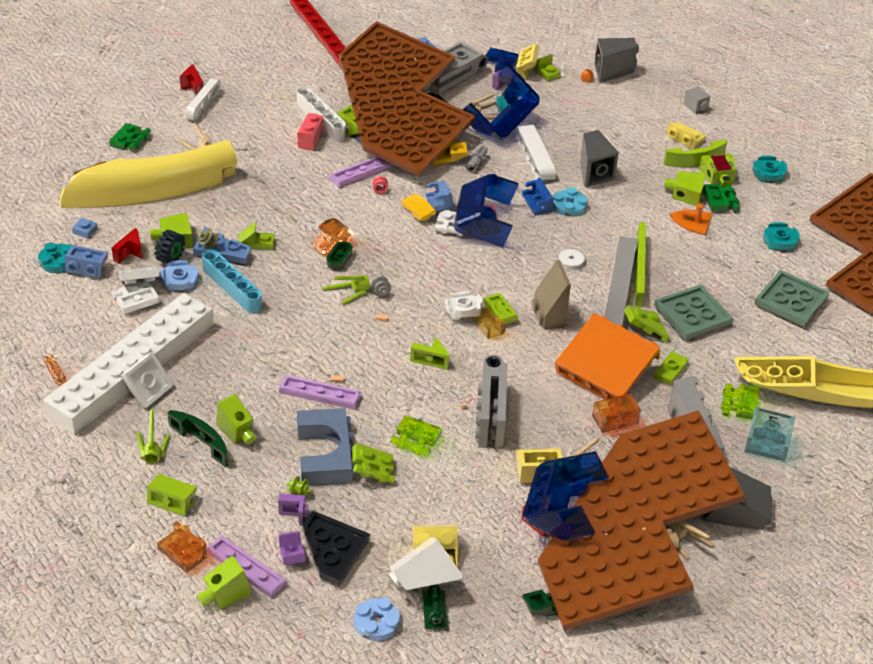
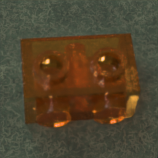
[592,393,641,433]

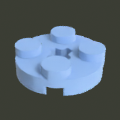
[160,260,198,291]
[354,597,400,641]

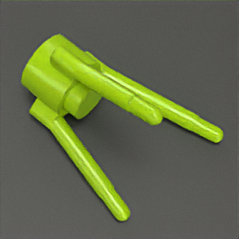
[322,274,370,305]
[136,409,170,463]

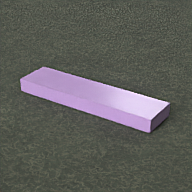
[329,157,395,188]
[279,375,361,410]
[206,535,287,599]

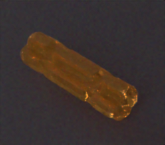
[43,354,67,385]

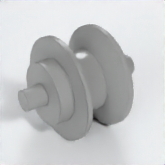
[371,276,391,296]

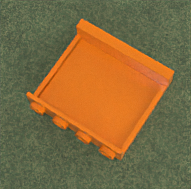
[555,313,660,408]

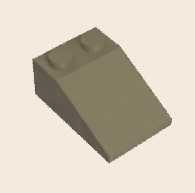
[532,260,571,330]

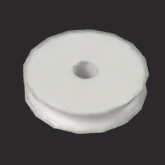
[558,248,585,270]

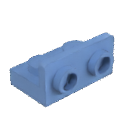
[65,245,108,278]

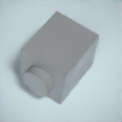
[683,87,710,114]

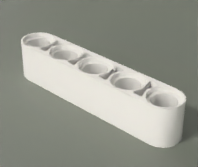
[297,87,346,142]
[516,125,556,181]

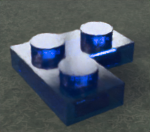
[485,47,519,72]

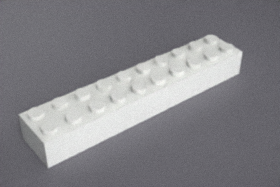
[43,293,214,435]

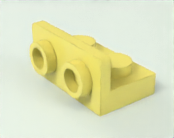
[516,43,539,79]
[667,122,706,149]

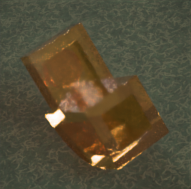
[311,218,355,255]

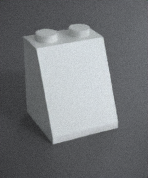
[389,536,463,590]

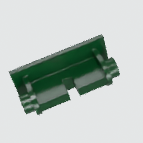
[422,584,447,629]

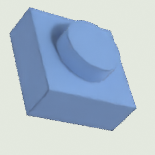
[72,218,98,238]

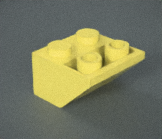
[515,448,563,483]
[412,524,458,568]

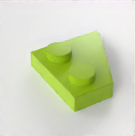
[624,305,670,343]

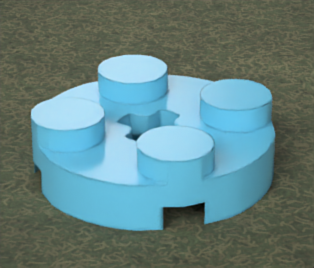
[553,187,588,216]

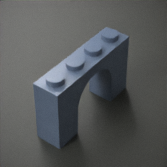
[297,408,356,486]

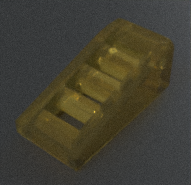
[471,308,505,339]

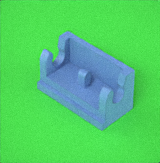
[425,180,453,211]

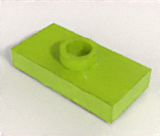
[483,293,518,326]
[653,351,689,386]

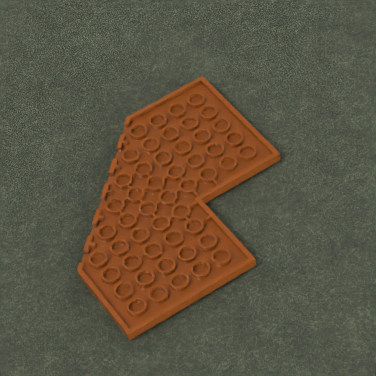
[339,21,475,177]
[810,173,873,315]
[538,410,745,631]

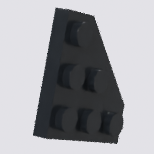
[302,511,370,586]

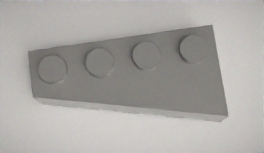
[667,376,725,454]

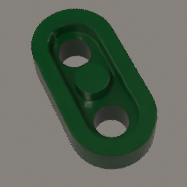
[326,241,353,270]

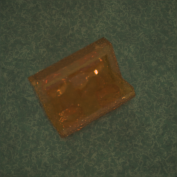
[157,521,207,573]

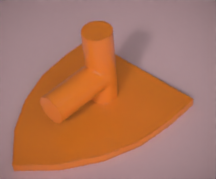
[669,203,713,235]

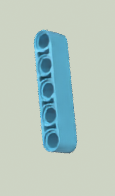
[202,249,262,314]

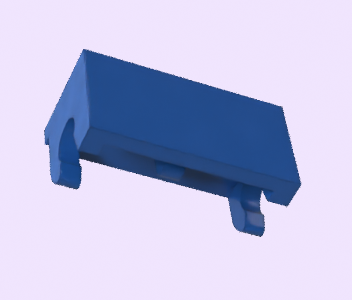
[522,178,554,216]

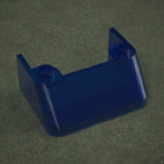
[462,64,540,140]
[453,174,519,247]
[523,451,609,540]

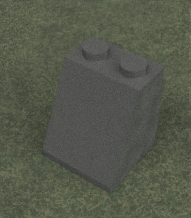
[594,38,639,83]
[580,130,619,188]
[703,466,772,530]

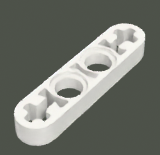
[186,78,221,121]

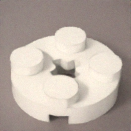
[445,291,483,320]

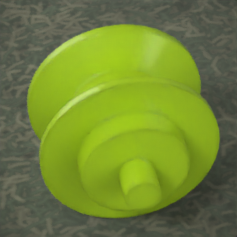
[287,476,312,496]

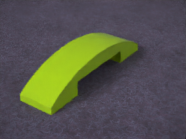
[663,139,727,167]

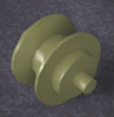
[199,229,218,250]

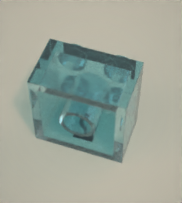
[744,407,795,462]

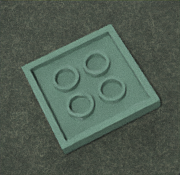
[754,270,830,327]
[654,284,733,340]

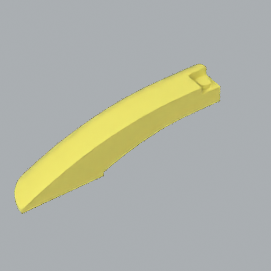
[60,140,238,208]
[735,356,873,408]

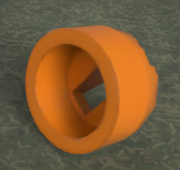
[581,69,594,83]

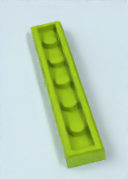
[635,222,646,307]

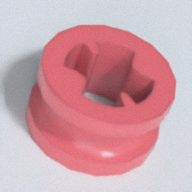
[373,176,388,194]

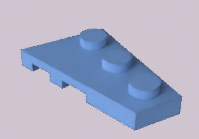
[193,226,251,264]

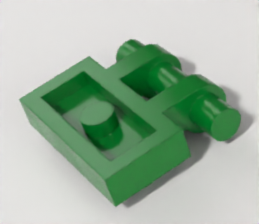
[109,123,151,151]
[703,184,740,212]

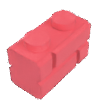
[297,113,324,151]

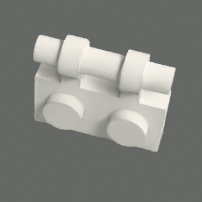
[435,210,475,237]
[112,281,160,314]

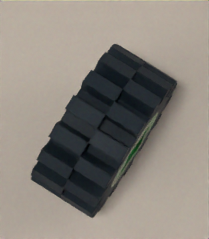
[154,230,186,264]

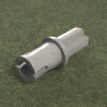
[465,145,488,173]

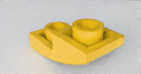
[401,193,436,221]

